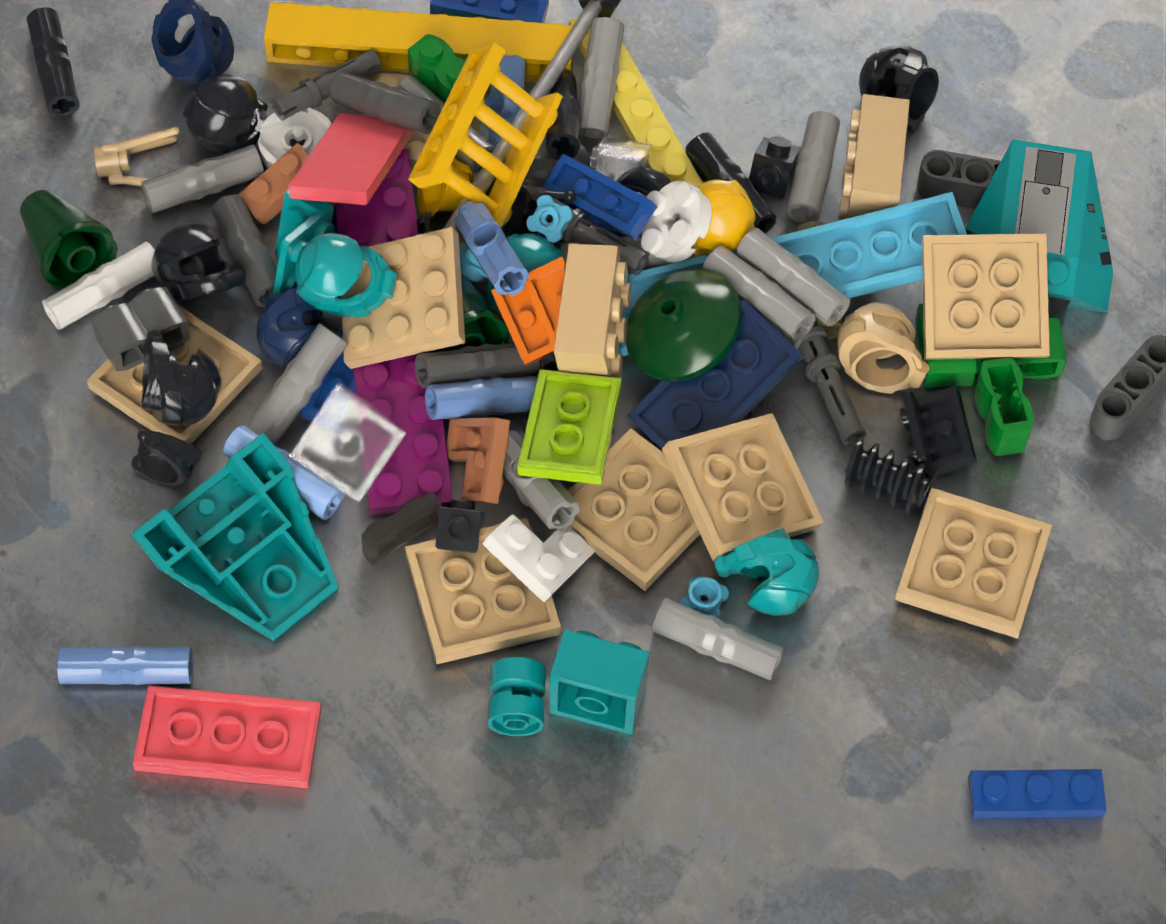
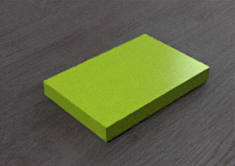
[517,369,622,485]

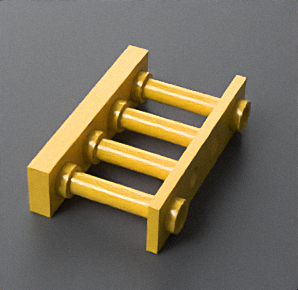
[408,42,563,228]

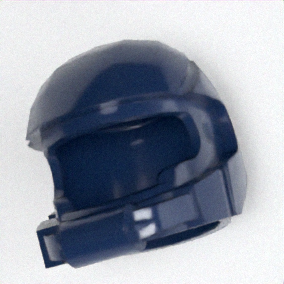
[151,0,234,85]
[256,288,341,368]

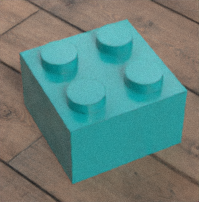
[549,630,650,735]

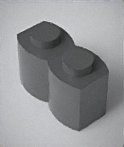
[91,287,190,371]

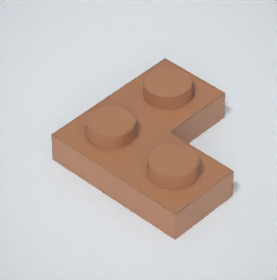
[239,143,336,225]
[446,418,510,504]

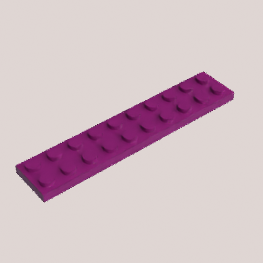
[334,149,453,515]

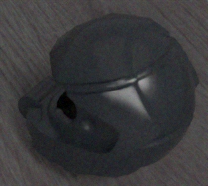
[859,44,939,131]
[183,75,268,153]
[151,221,246,303]
[141,330,222,428]

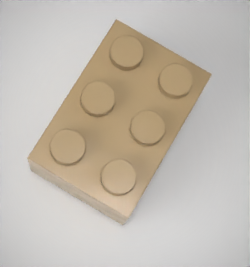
[838,94,910,220]
[554,244,632,378]

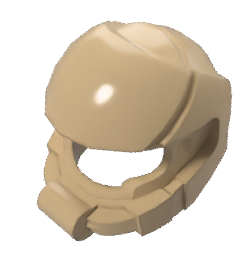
[837,302,929,394]

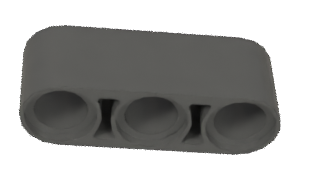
[917,150,1001,209]
[1090,335,1166,440]

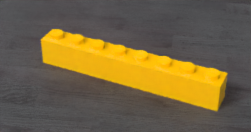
[264,2,574,83]

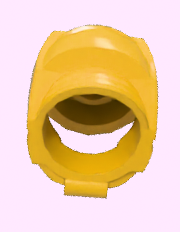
[691,180,756,258]

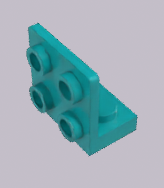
[272,189,334,296]

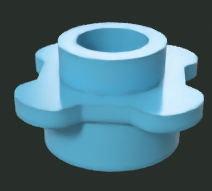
[527,195,573,243]
[459,243,488,282]
[680,576,729,618]

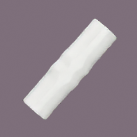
[42,242,155,330]

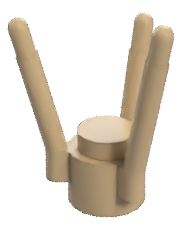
[94,127,179,186]

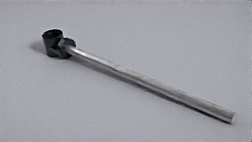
[444,0,621,234]

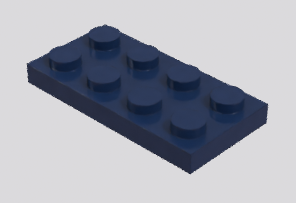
[627,299,803,450]

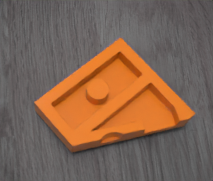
[491,257,566,366]

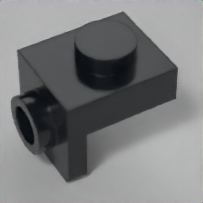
[749,136,801,198]
[435,500,485,553]

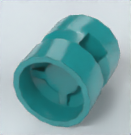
[488,657,546,737]

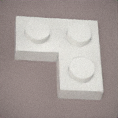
[482,514,596,603]

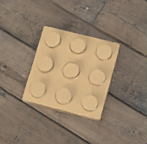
[341,227,465,369]
[921,234,1050,360]
[87,304,263,444]
[662,413,824,561]
[568,428,700,591]
[895,488,1052,639]
[405,518,561,665]

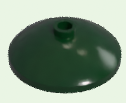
[626,269,742,382]

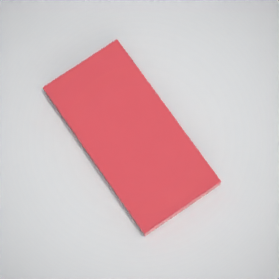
[288,113,415,205]
[133,685,321,788]

